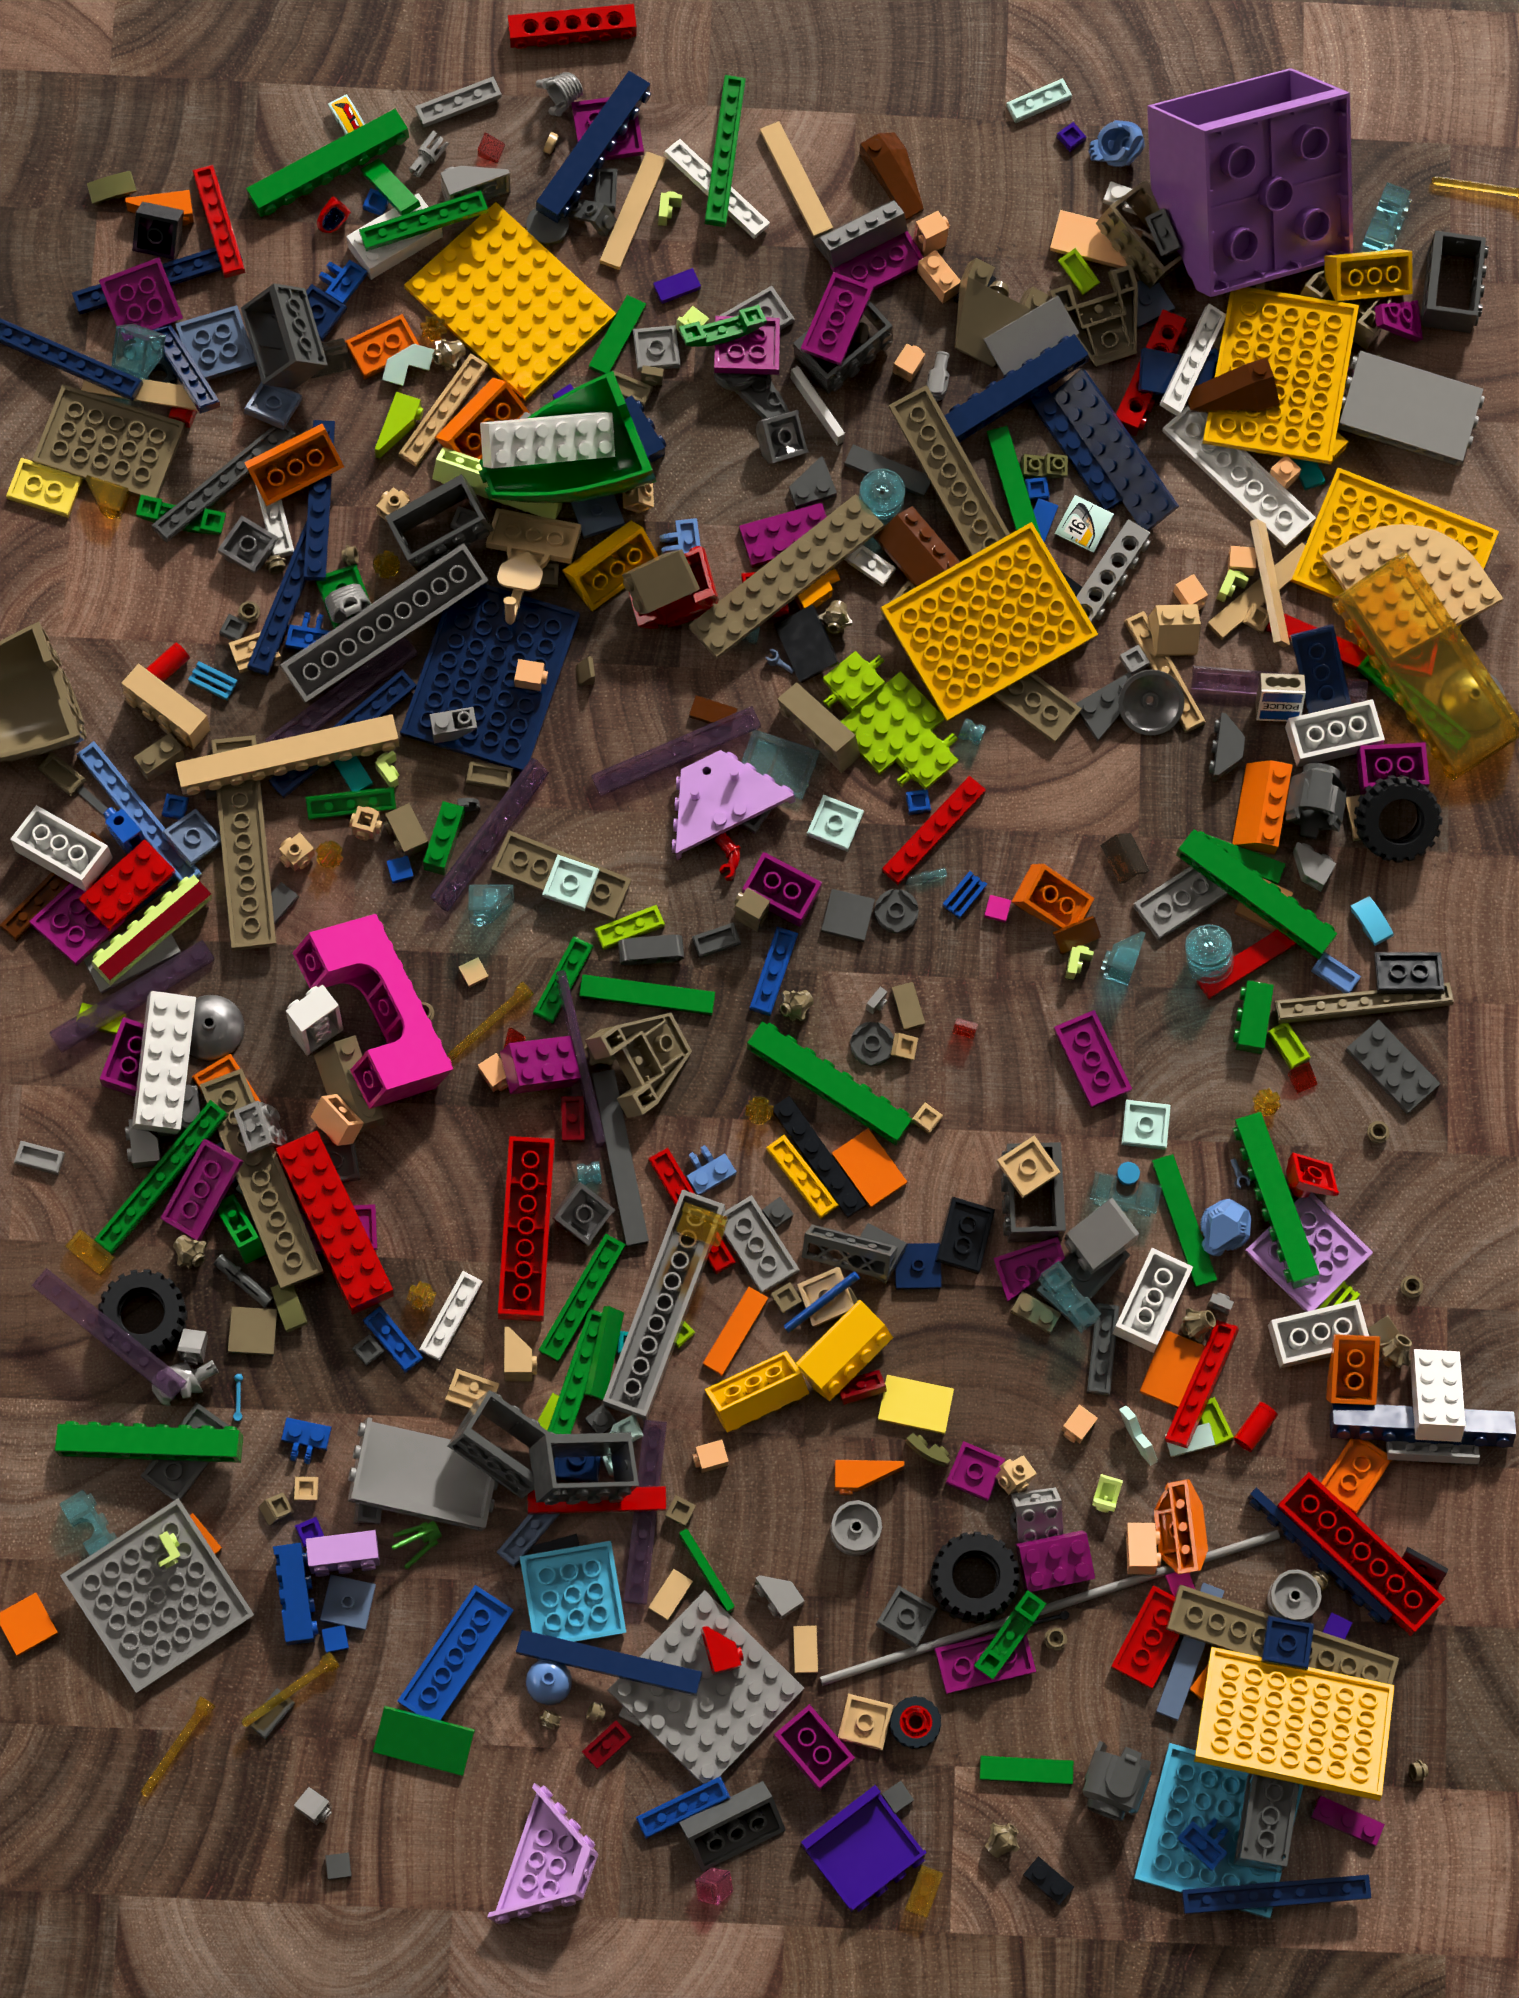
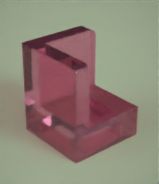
[695,1867,733,1905]

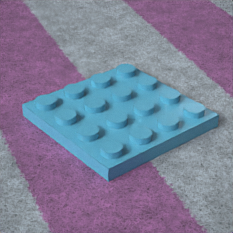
[520,1541,626,1642]

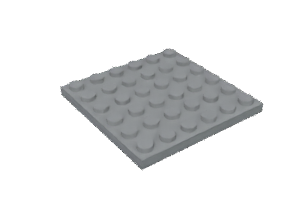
[60,1498,254,1693]
[607,1590,804,1785]

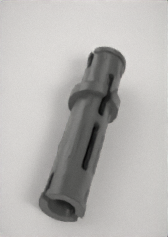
[213,1254,274,1308]

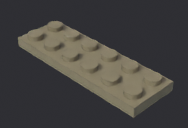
[491,830,632,921]

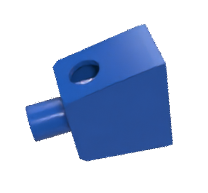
[103,807,146,855]

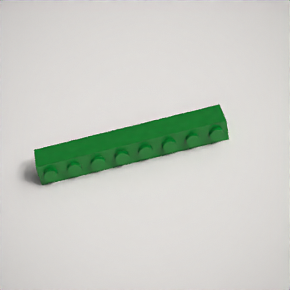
[246,108,409,217]
[1176,829,1337,960]
[747,1021,912,1146]
[1232,1112,1320,1289]
[55,1421,243,1463]

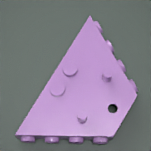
[672,750,795,860]
[487,1783,598,1924]

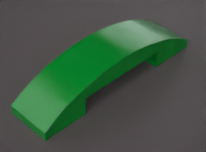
[679,305,767,347]
[136,495,226,535]
[974,1590,1047,1680]

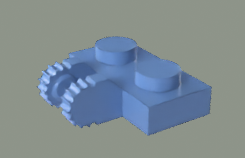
[660,518,701,554]
[686,1145,737,1196]

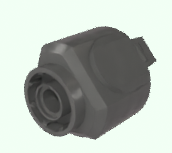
[1285,763,1347,839]
[1083,1741,1152,1821]

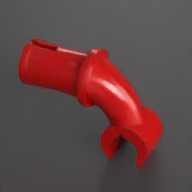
[715,832,741,881]

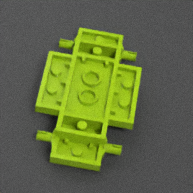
[823,651,959,790]

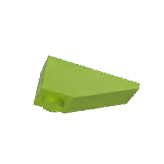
[375,392,424,458]

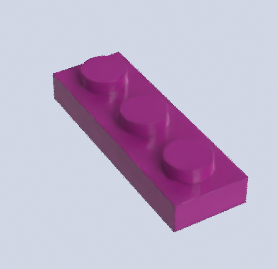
[1311,1796,1385,1847]

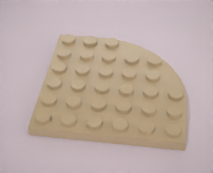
[1322,524,1503,662]

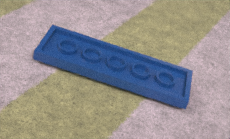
[397,1585,514,1720]

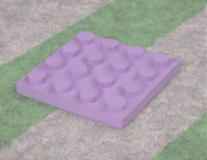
[1245,1193,1373,1312]

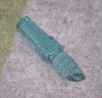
[905,868,947,885]

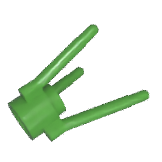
[392,1521,442,1569]

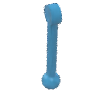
[233,1374,243,1421]

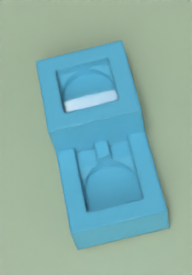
[1351,896,1394,946]

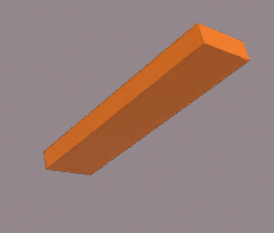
[703,1287,768,1376]

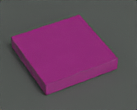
[945,1441,1005,1502]

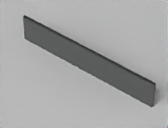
[76,786,108,814]

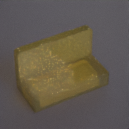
[676,1202,728,1247]

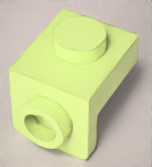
[1092,1474,1123,1513]
[158,1531,181,1569]

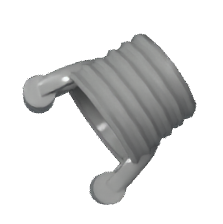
[536,72,583,116]
[325,584,371,624]

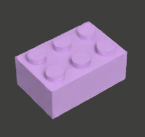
[306,1530,380,1577]

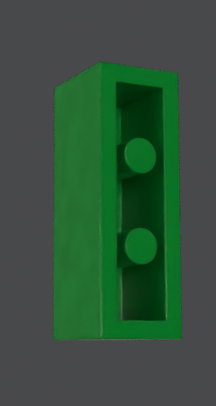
[423,801,465,876]
[1233,980,1274,1054]

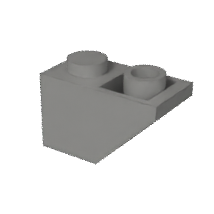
[430,707,477,744]
[1293,842,1336,892]
[125,1119,161,1169]
[177,1329,208,1365]
[754,1575,805,1619]
[294,1787,332,1825]

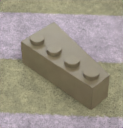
[777,682,861,773]

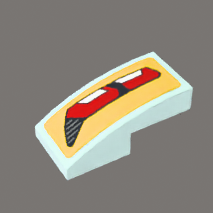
[328,94,365,135]

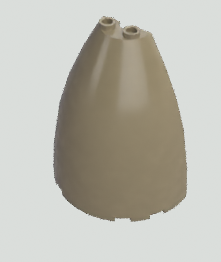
[0,622,87,762]

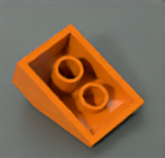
[1012,864,1094,929]
[1326,1334,1380,1405]

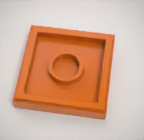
[0,1593,59,1657]

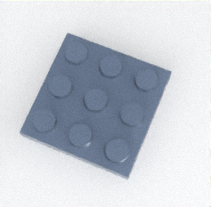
[175,305,257,381]

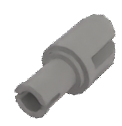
[409,130,449,177]
[926,351,950,402]

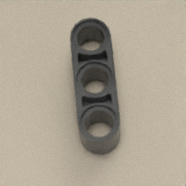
[618,934,684,965]

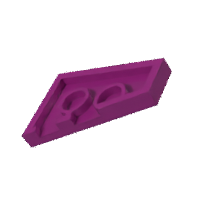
[1374,300,1423,342]
[993,1237,1065,1301]

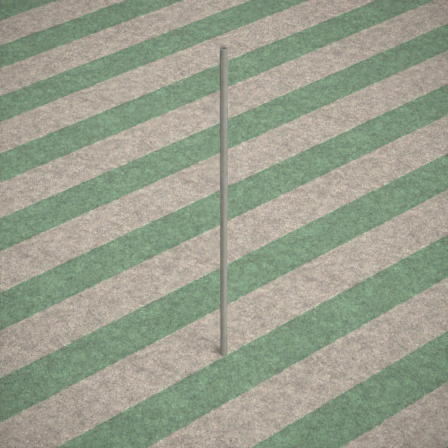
[820,1530,1280,1686]

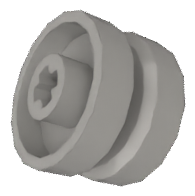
[830,1500,882,1556]
[1267,1569,1322,1622]

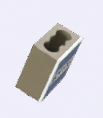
[1255,673,1306,721]

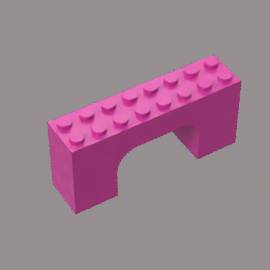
[292,914,453,1109]

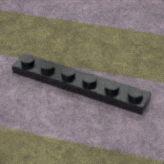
[771,1096,866,1219]

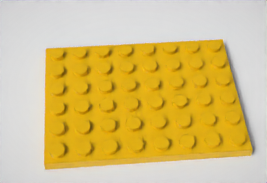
[404,202,616,401]
[1203,287,1359,465]
[1291,468,1499,646]
[880,522,1098,722]
[1194,1647,1394,1801]

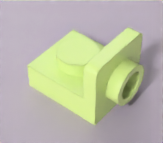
[658,192,682,226]
[676,306,709,333]
[1216,569,1249,602]
[375,751,399,788]
[1065,946,1094,980]

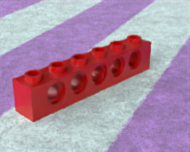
[508,4,637,49]
[1116,309,1188,436]

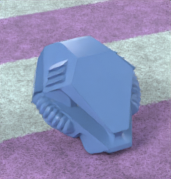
[1088,120,1145,167]
[1200,1199,1251,1256]

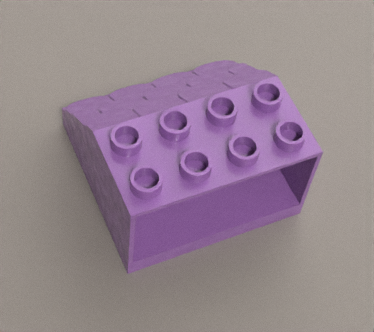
[1147,68,1353,297]

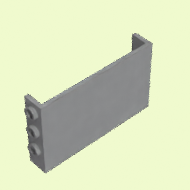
[1337,351,1485,466]
[347,1417,502,1531]

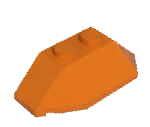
[1154,1479,1208,1575]

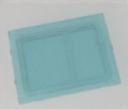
[741,729,820,800]

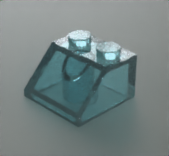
[111,324,166,379]
[469,885,514,926]
[1101,931,1146,986]

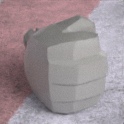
[152,1360,219,1407]

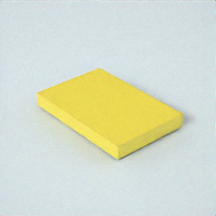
[6,458,83,518]
[878,1375,954,1434]

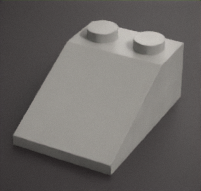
[440,166,511,201]

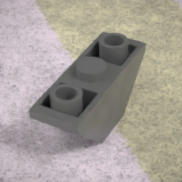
[1209,713,1245,782]

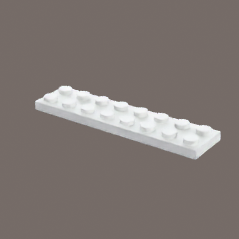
[1162,406,1316,548]

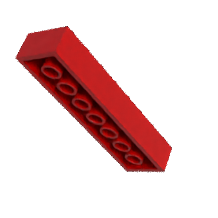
[276,1130,394,1315]
[498,1136,555,1322]
[1277,1472,1445,1636]

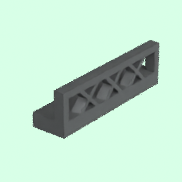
[802,1224,897,1280]

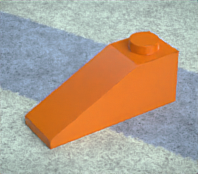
[125,190,194,226]
[834,1460,904,1495]

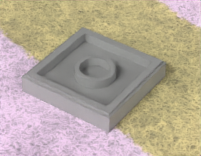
[633,325,680,372]

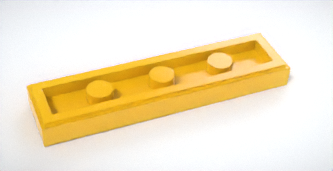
[766,1135,839,1220]

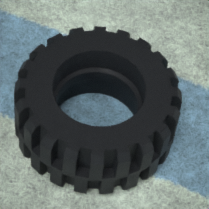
[1354,775,1443,863]
[98,1269,187,1361]
[930,1532,1020,1624]

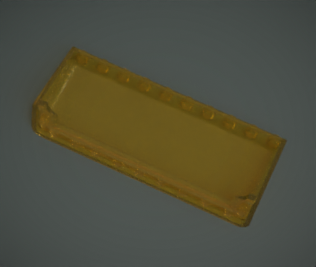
[1331,552,1519,782]

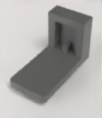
[567,199,617,236]

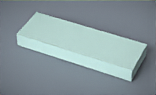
[1006,78,1072,123]

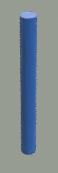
[784,1271,860,1332]

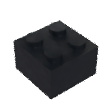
[132,202,184,260]

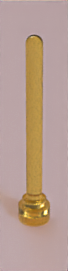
[1431,176,1519,197]
[447,982,534,1061]
[242,1652,340,1727]
[141,1696,216,1796]

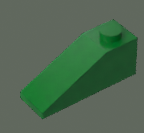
[217,1194,266,1264]

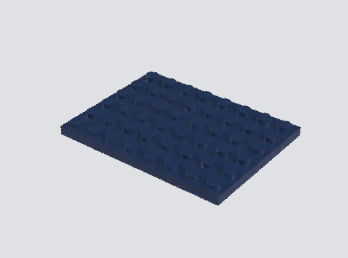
[400,584,580,773]

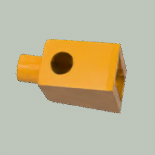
[795,569,840,610]

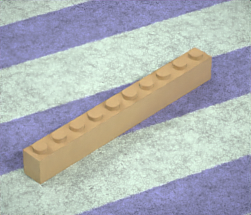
[175,714,399,795]

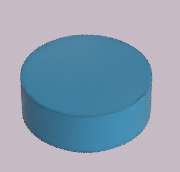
[1117,1162,1140,1186]

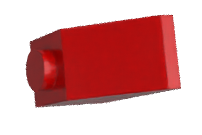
[701,1626,744,1675]

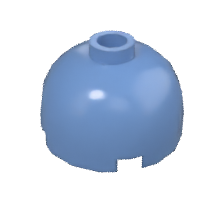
[526,1660,572,1705]

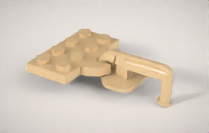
[486,508,581,625]

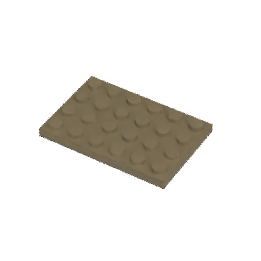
[32,384,186,498]

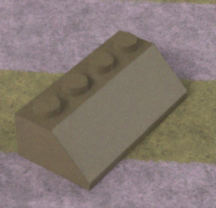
[314,1035,385,1133]

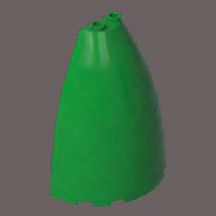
[478,371,657,504]

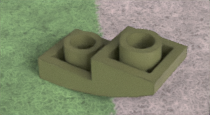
[87,171,137,205]
[1021,453,1068,479]
[271,1285,308,1332]
[905,1433,951,1467]

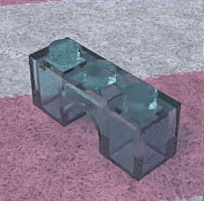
[1362,182,1412,251]
[1089,1171,1162,1216]
[1039,1261,1101,1333]
[59,1490,117,1556]

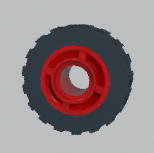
[890,1696,941,1749]

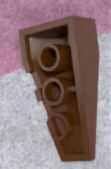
[859,132,924,220]
[1187,358,1280,412]

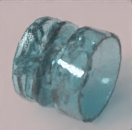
[859,469,905,524]
[1185,924,1234,984]

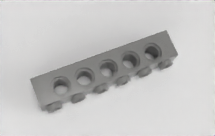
[1076,519,1151,624]

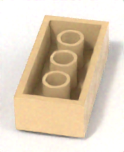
[122,663,210,750]

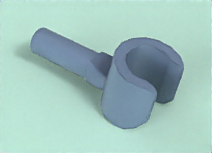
[766,649,794,674]
[1230,1159,1250,1189]

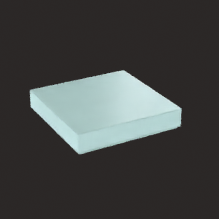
[807,795,864,852]
[542,855,599,911]
[1121,1100,1171,1150]

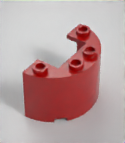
[629,546,719,629]

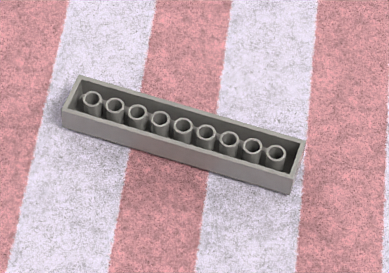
[279,544,488,702]
[603,1190,725,1421]

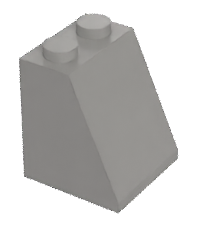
[1064,1198,1139,1274]

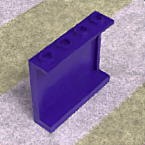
[800,1785,927,1912]

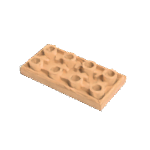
[1050,210,1143,268]

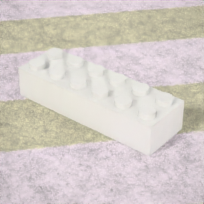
[480,412,615,468]
[132,991,196,1134]

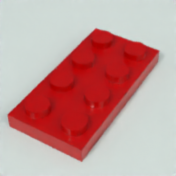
[79,839,176,932]
[1111,1585,1180,1689]

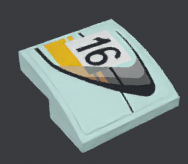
[1055,495,1114,553]

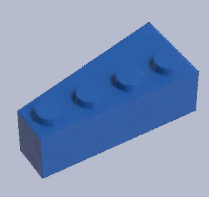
[273,1543,318,1645]

